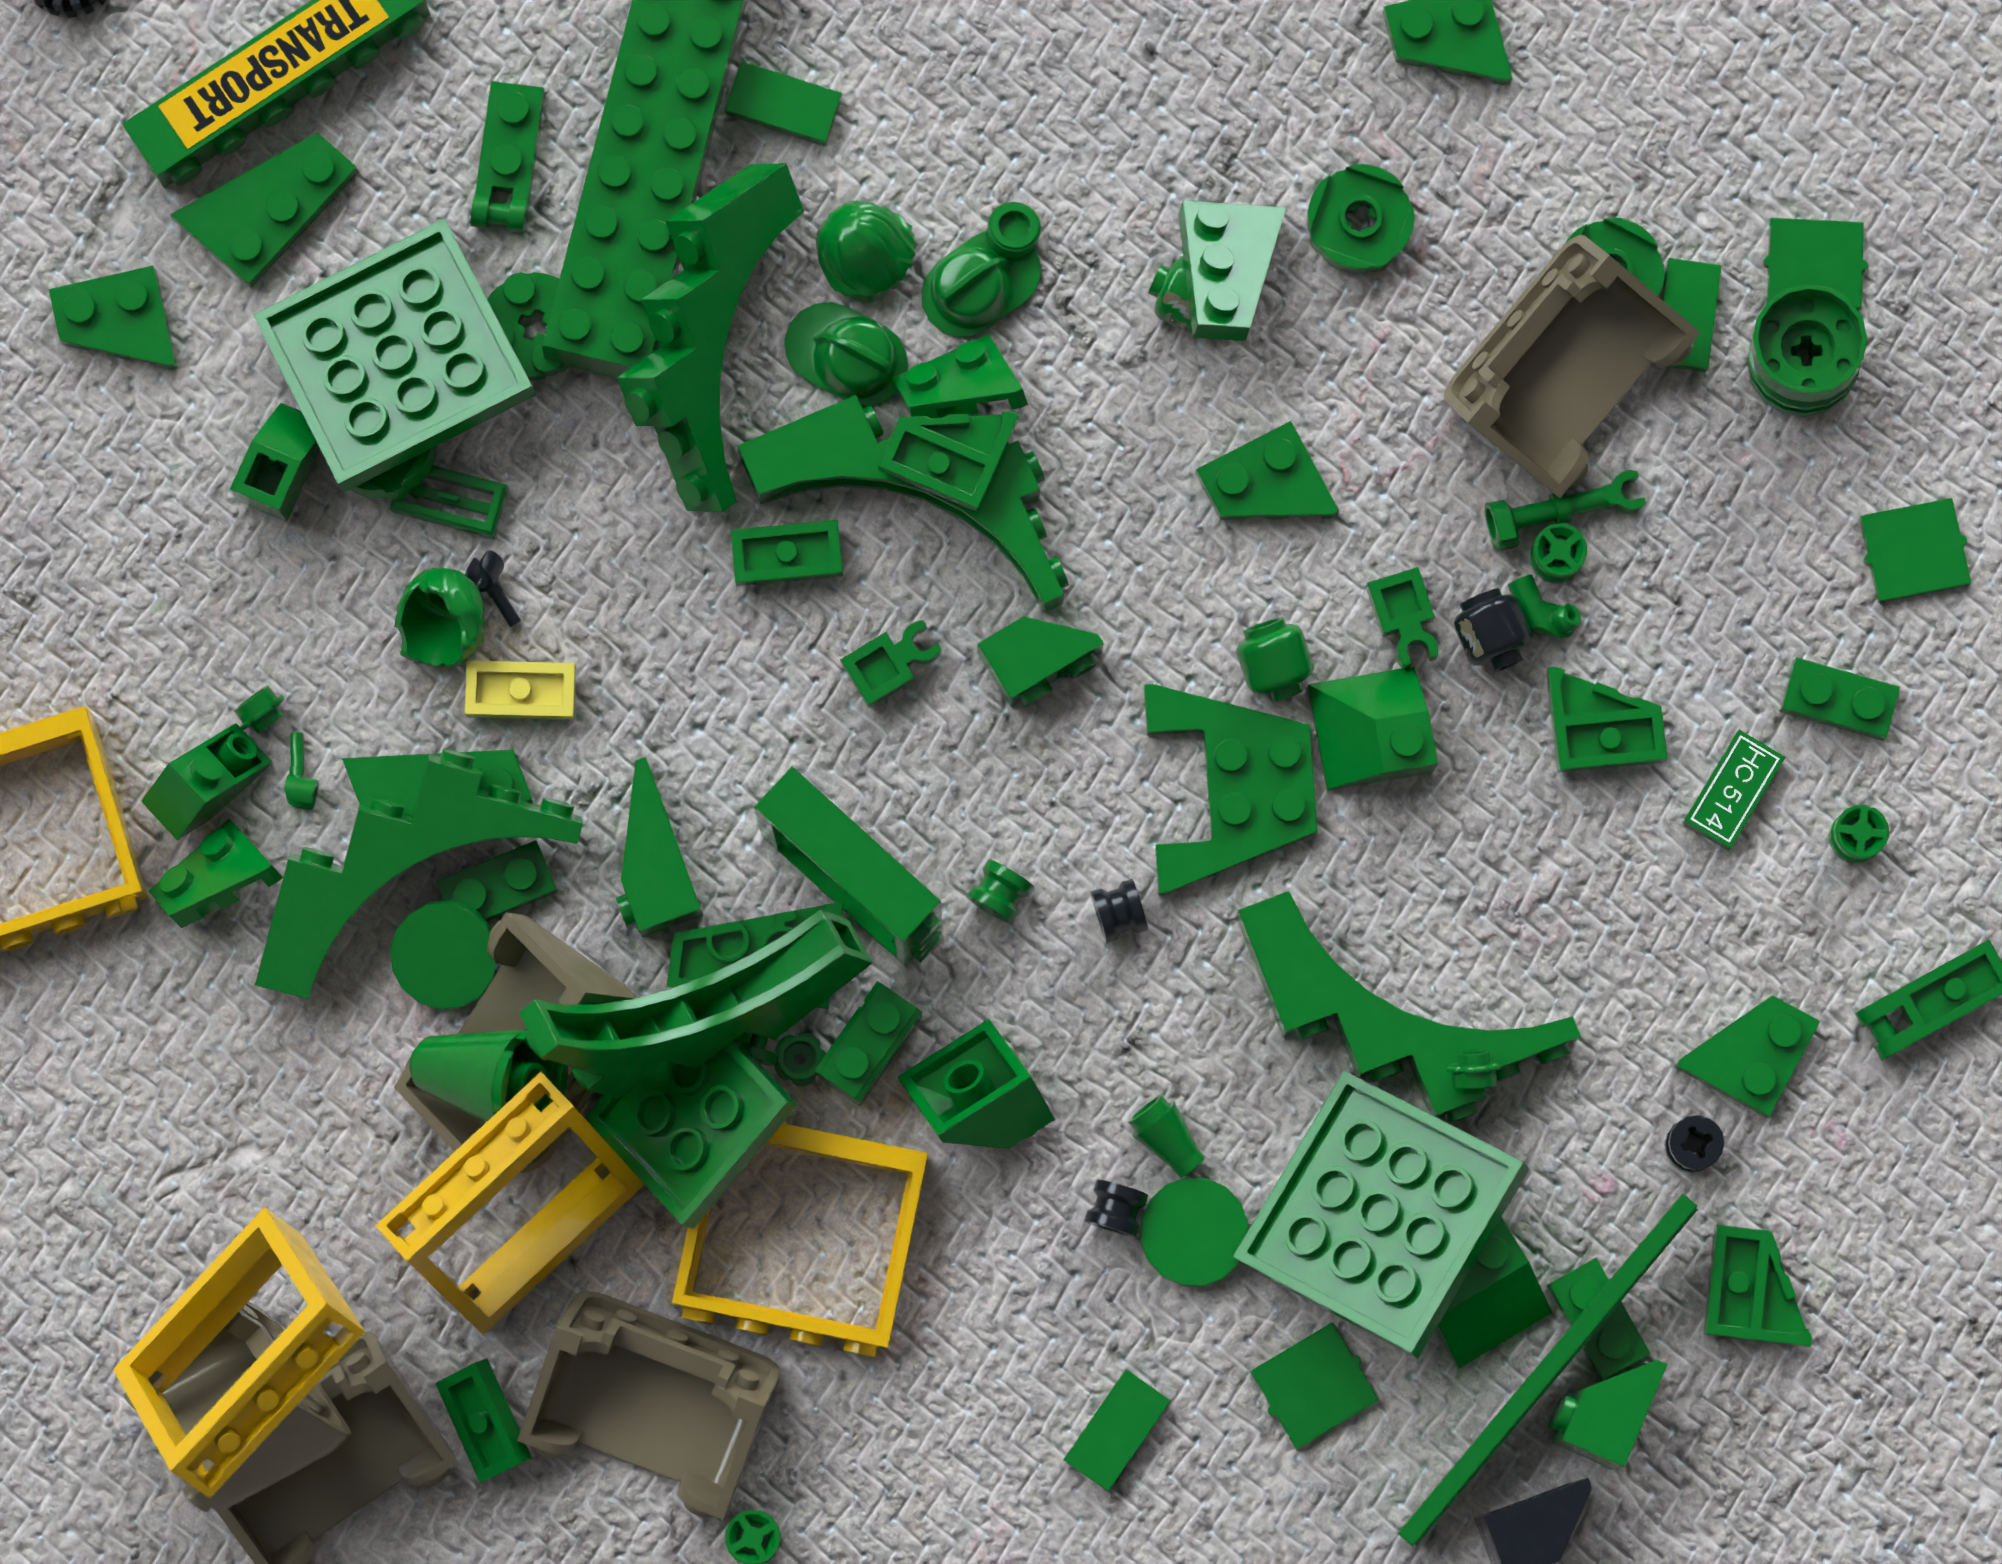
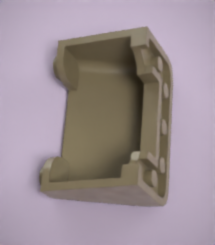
[1444,235,1701,498]
[394,912,638,1173]
[517,1291,780,1520]
[123,1301,351,1512]
[216,1332,458,1564]

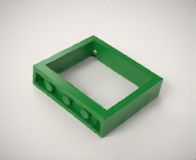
[754,766,943,967]

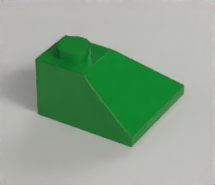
[1308,667,1438,791]
[897,1019,1056,1149]

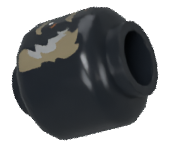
[1454,588,1533,673]

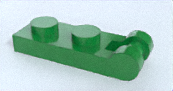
[471,81,545,233]
[1854,939,2002,1061]

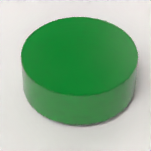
[986,202,1041,259]

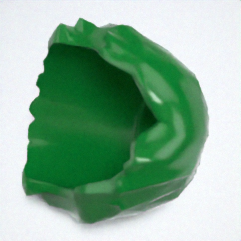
[815,201,919,304]
[394,568,485,668]

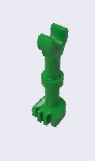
[1485,470,1646,552]

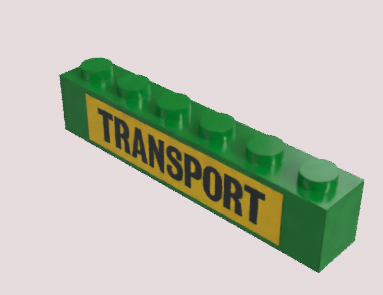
[122,0,431,189]

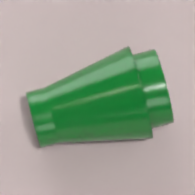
[1128,1095,1206,1178]

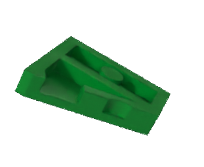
[1383,0,1513,85]
[49,265,178,370]
[892,334,1028,418]
[878,411,1019,513]
[1195,421,1339,520]
[148,818,283,928]
[1674,995,1820,1118]
[1703,1224,1812,1347]

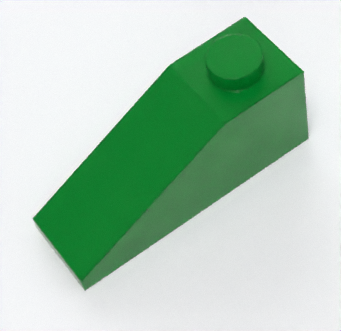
[616,757,703,938]

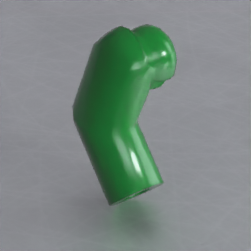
[1507,575,1581,639]

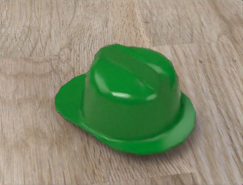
[921,231,1041,337]
[784,302,908,406]

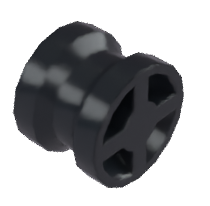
[1090,879,1148,943]
[1664,1115,1724,1173]
[1084,1179,1149,1237]

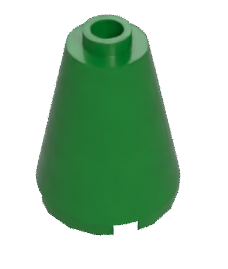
[409,1029,567,1124]

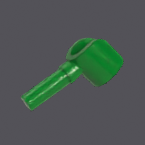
[284,732,319,810]

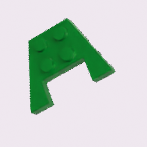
[1143,684,1318,896]

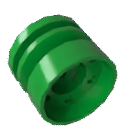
[1747,284,1867,417]

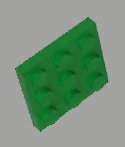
[585,1039,798,1229]

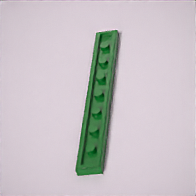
[1397,1193,1698,1546]

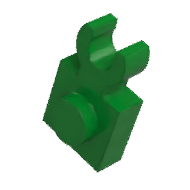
[1366,567,1438,670]
[840,620,942,708]

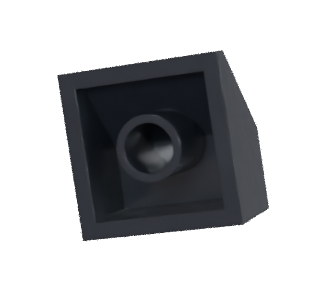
[1474,1478,1592,1564]

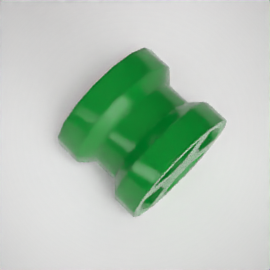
[1529,523,1587,584]
[1829,805,1889,864]
[966,859,1034,924]
[725,1510,781,1564]

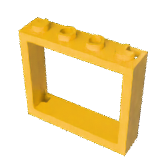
[0,706,149,952]
[375,1072,645,1335]
[672,1123,928,1357]
[113,1207,365,1498]

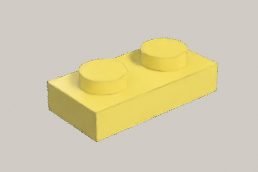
[465,660,576,720]

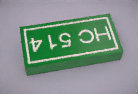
[1682,729,1785,851]

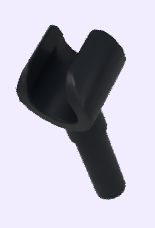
[465,550,521,627]

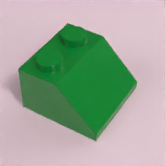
[1435,1217,1552,1369]
[1548,1360,1668,1470]

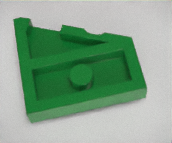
[1546,667,1668,773]

